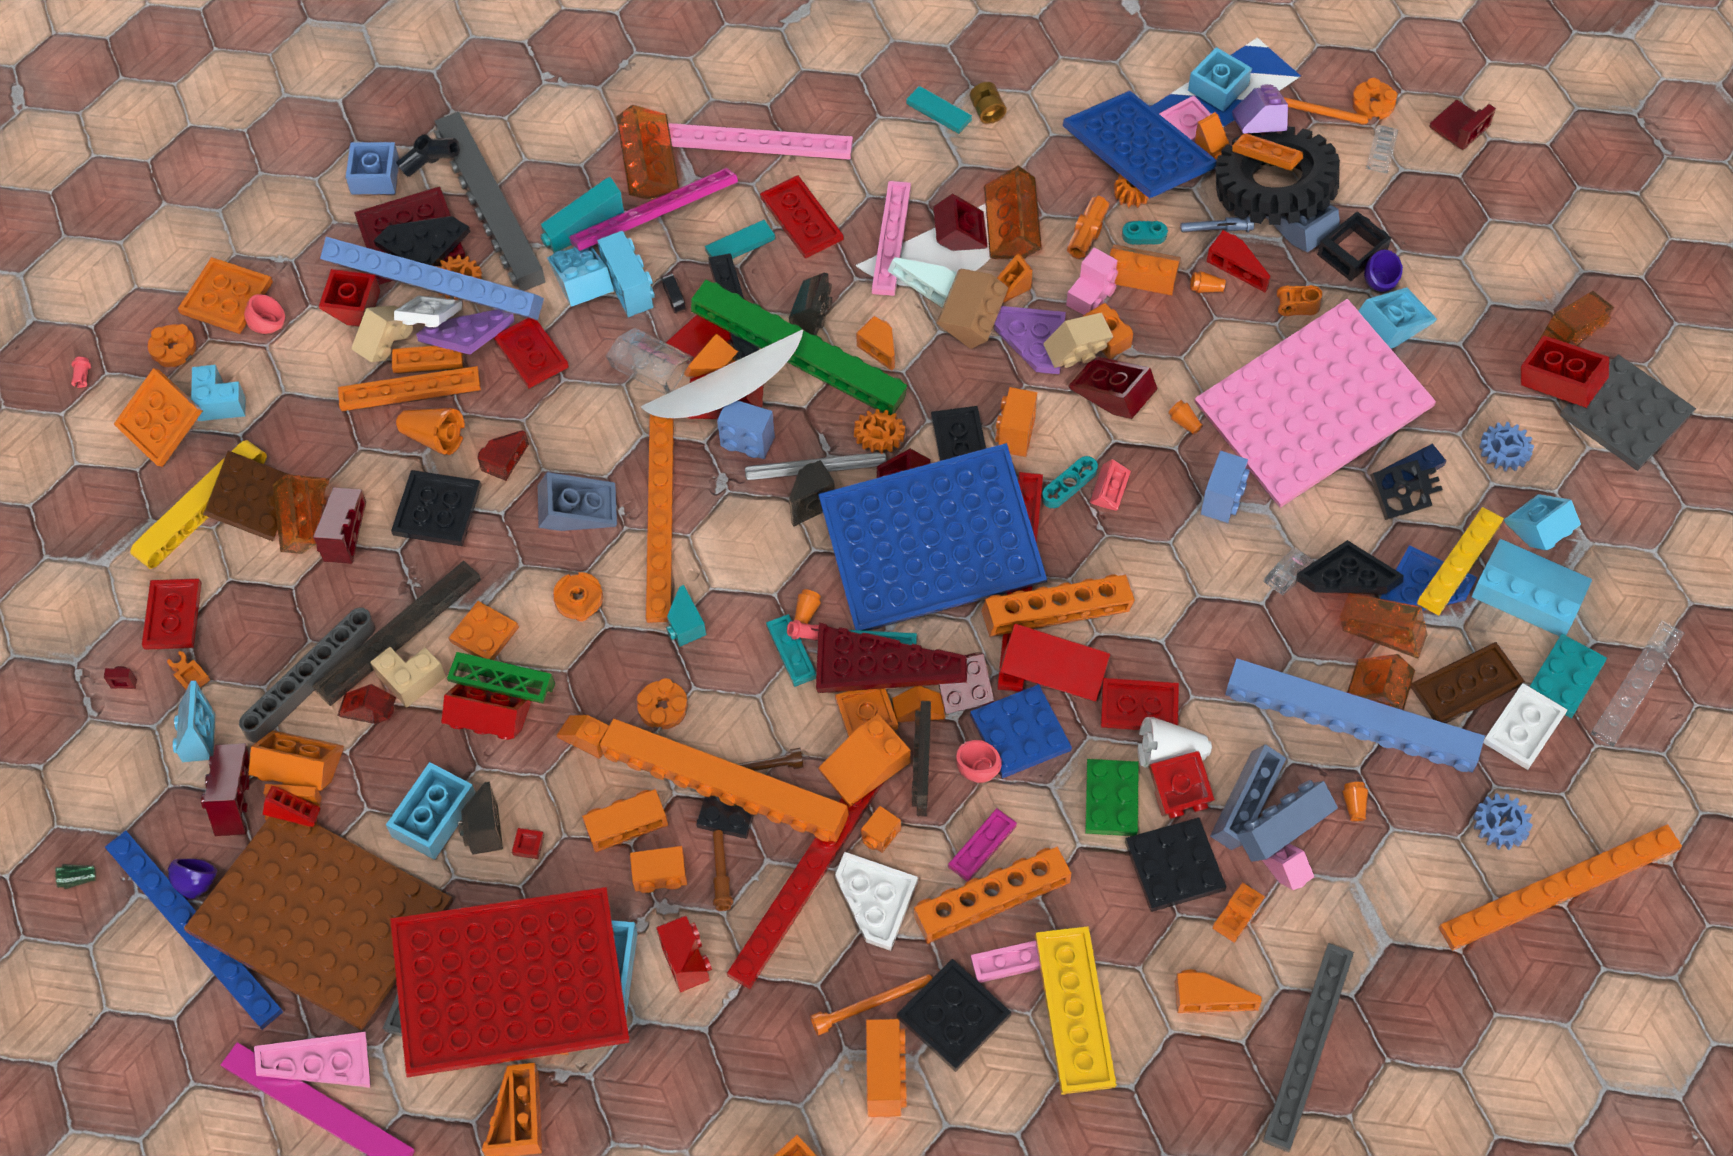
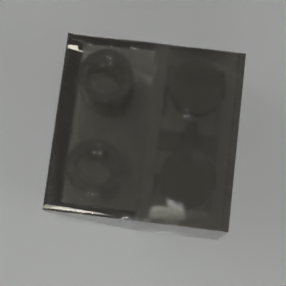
[789,272,833,335]

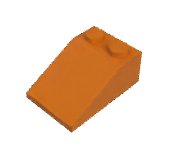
[818,713,910,807]

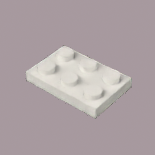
[394,295,462,327]
[1483,683,1567,770]

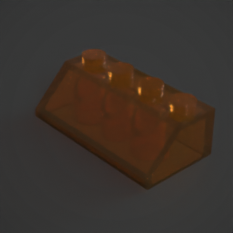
[616,104,679,199]
[984,165,1042,259]

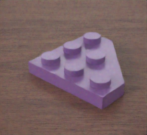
[994,306,1066,374]
[416,310,515,355]

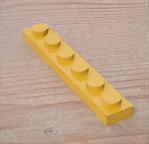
[1417,507,1504,616]

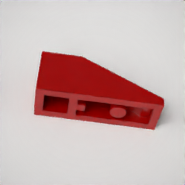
[1206,230,1271,293]

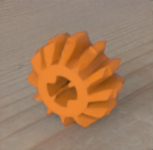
[1114,174,1148,208]

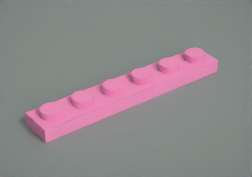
[872,181,911,296]

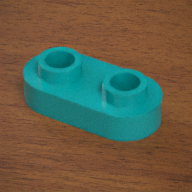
[1122,221,1168,245]

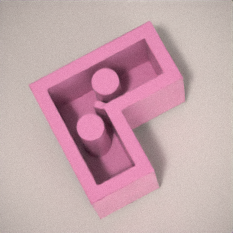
[1066,248,1118,315]

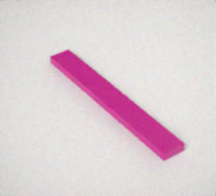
[569,168,738,251]
[221,1042,415,1156]

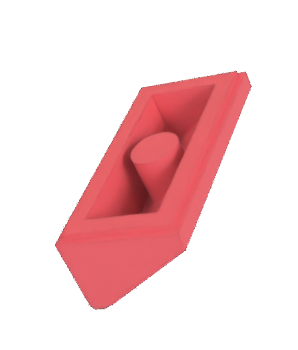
[1090,459,1131,511]

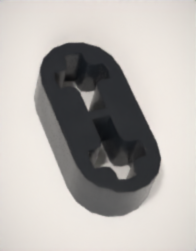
[661,273,686,313]

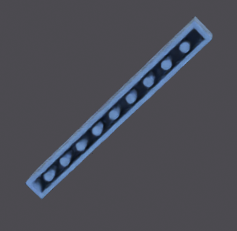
[320,237,544,320]
[1225,659,1485,773]

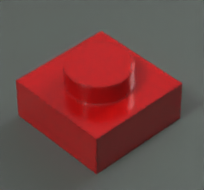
[512,828,544,859]

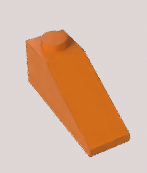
[1175,969,1262,1013]

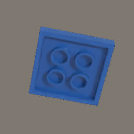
[970,684,1072,779]

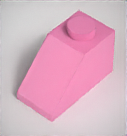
[1262,843,1314,890]

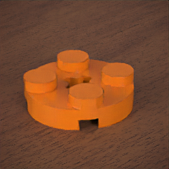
[1352,78,1397,119]
[148,324,196,367]
[553,572,603,621]
[637,678,688,729]

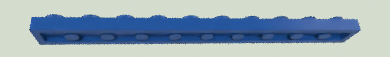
[105,831,283,1030]

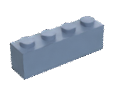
[1210,744,1286,850]
[1237,780,1338,862]

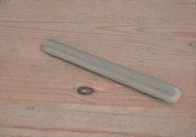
[745,452,886,480]

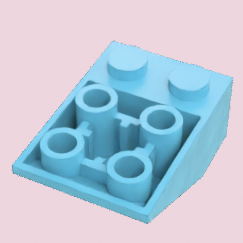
[547,246,614,307]

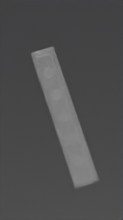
[1590,620,1685,747]

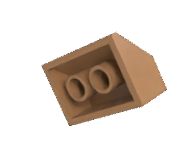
[937,268,1009,349]

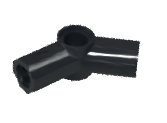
[396,134,460,177]

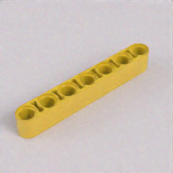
[130,440,267,569]

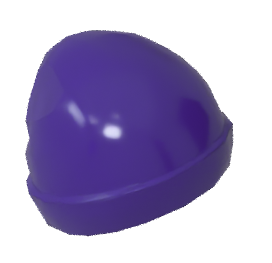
[1364,250,1403,292]
[168,859,217,899]

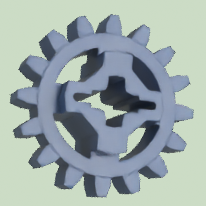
[1479,422,1534,472]
[1473,793,1533,850]

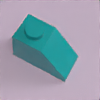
[666,585,706,647]

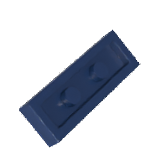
[1380,443,1446,490]

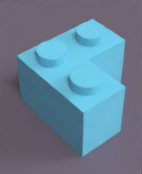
[191,365,246,421]

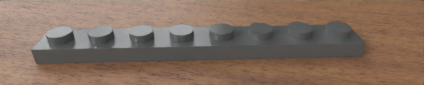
[1263,943,1354,1152]

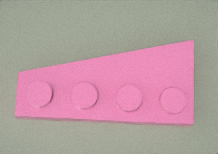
[254,1032,371,1088]

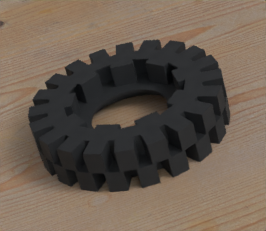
[1215,126,1340,225]

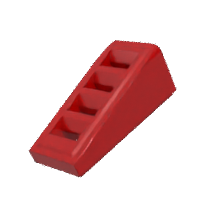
[262,785,321,827]

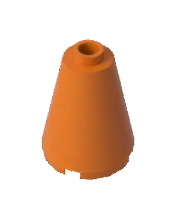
[396,408,465,455]

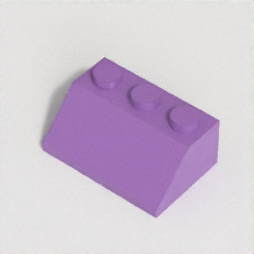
[1232,84,1288,133]

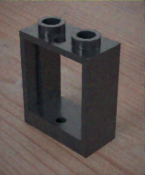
[1317,211,1391,281]

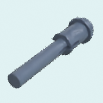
[1180,216,1254,232]

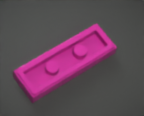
[948,808,1017,881]

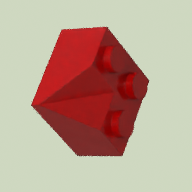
[319,269,380,326]
[656,915,712,993]

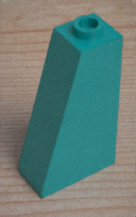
[540,177,624,253]

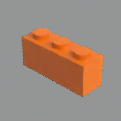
[582,789,668,853]

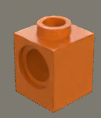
[861,806,901,853]

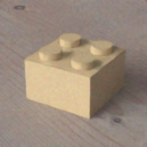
[1043,313,1113,368]

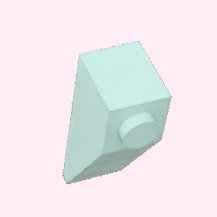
[888,257,957,308]

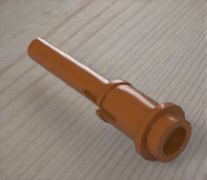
[713,830,734,911]

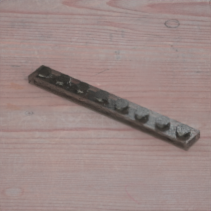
[312,561,481,706]

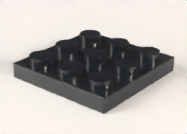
[391,470,482,546]
[1125,817,1226,912]
[897,959,1012,1072]

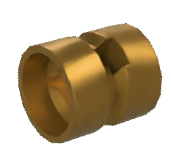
[970,82,1006,124]

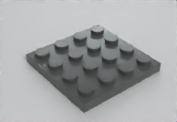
[1560,354,1696,471]

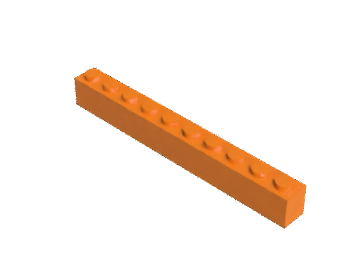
[600,718,849,842]

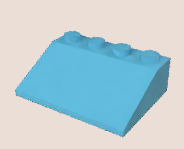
[1472,539,1592,637]

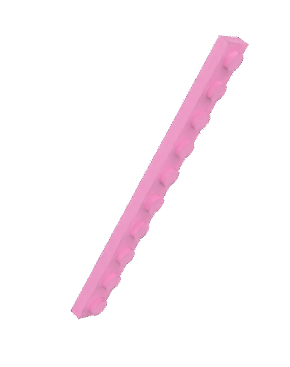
[632,121,853,159]

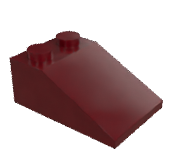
[1068,356,1158,419]

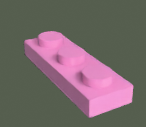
[971,941,1040,983]

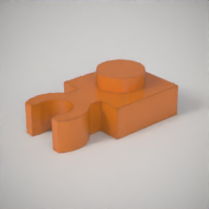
[167,651,210,690]

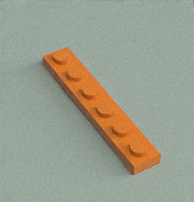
[338,366,481,411]

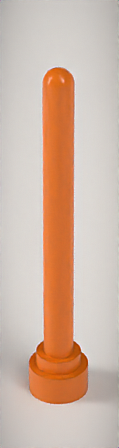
[1283,97,1369,125]
[810,975,933,1036]

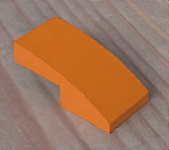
[1212,882,1265,943]

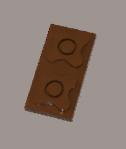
[1410,642,1525,723]

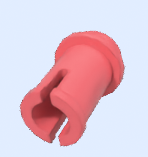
[71,357,91,388]
[787,620,819,641]

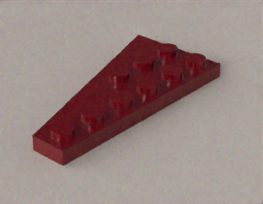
[816,622,967,693]

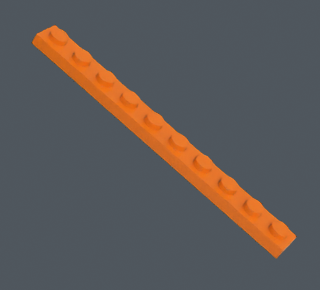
[646,414,674,623]
[1439,824,1682,951]

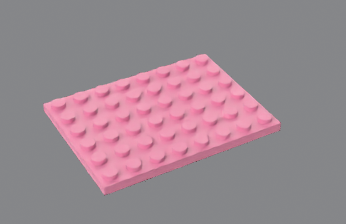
[1194,299,1436,508]

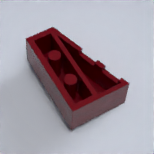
[201,743,250,836]

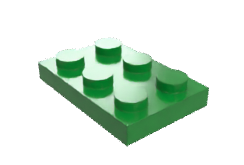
[1085,759,1139,836]

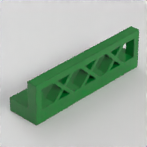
[447,652,555,704]

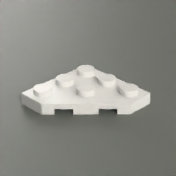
[835,852,918,951]

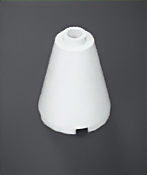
[1138,717,1212,768]

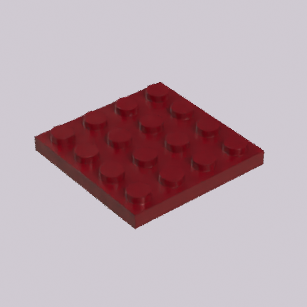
[354,186,466,285]

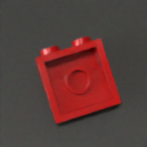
[1148,751,1215,819]

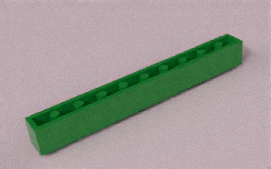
[691,279,907,416]

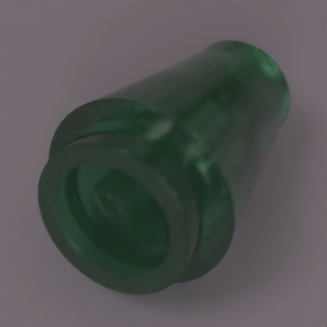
[55,864,96,890]

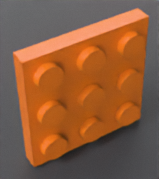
[178,257,273,334]
[114,368,203,467]

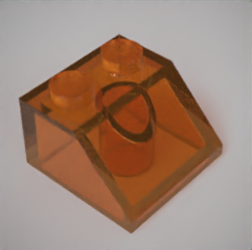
[1347,654,1415,710]

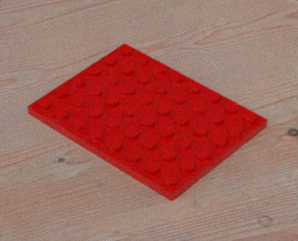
[390,887,629,1078]

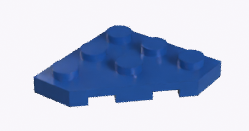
[1377,545,1477,616]

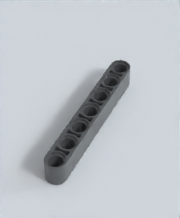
[239,608,375,743]

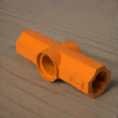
[1067,196,1110,259]

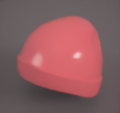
[244,294,285,334]
[956,740,1002,783]

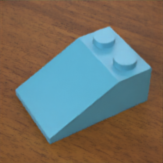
[1358,287,1437,349]
[173,681,216,762]

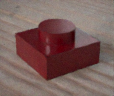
[104,666,137,689]

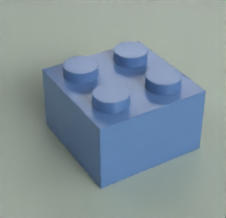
[346,142,399,194]
[717,401,775,460]
[1201,451,1250,523]

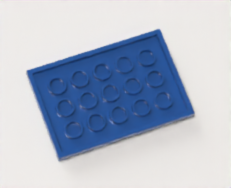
[1063,91,1216,199]

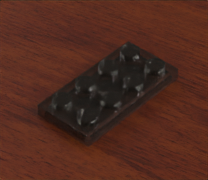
[912,701,931,817]

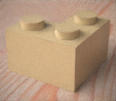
[351,305,413,362]
[370,647,446,708]

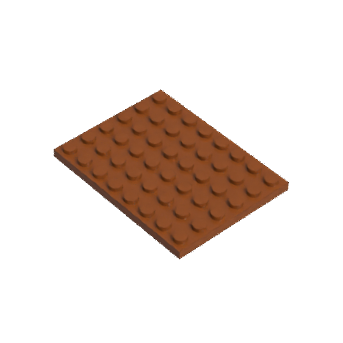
[184,817,453,1031]

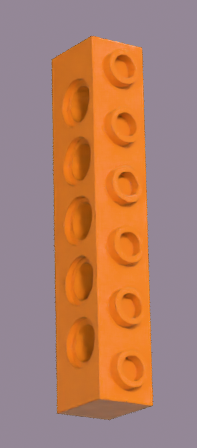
[981,574,1135,637]
[914,846,1071,944]

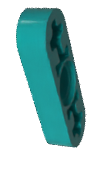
[1042,456,1098,508]

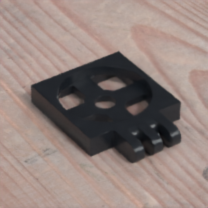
[1370,460,1443,520]

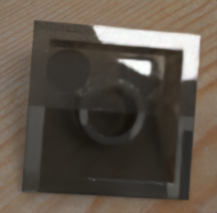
[789,460,835,527]
[458,782,503,855]

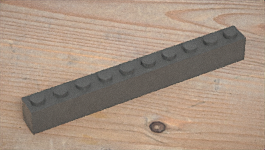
[434,111,546,291]

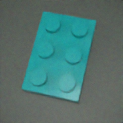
[1529,634,1607,719]

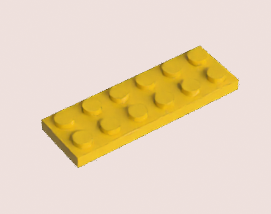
[1035,926,1117,1094]

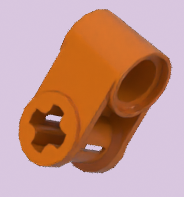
[1277,285,1323,316]

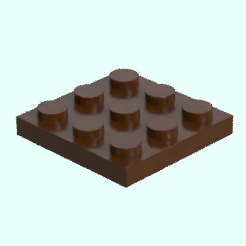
[203,450,297,542]

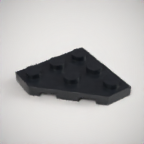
[373,216,470,266]
[1296,540,1404,594]

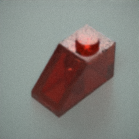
[477,430,529,481]
[337,684,396,724]

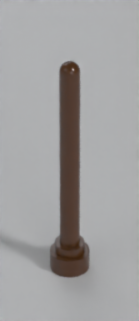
[738,748,804,771]

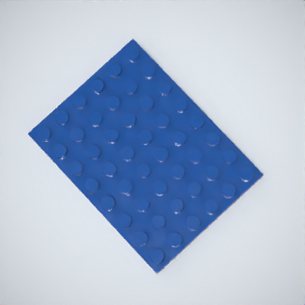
[818,443,1047,631]

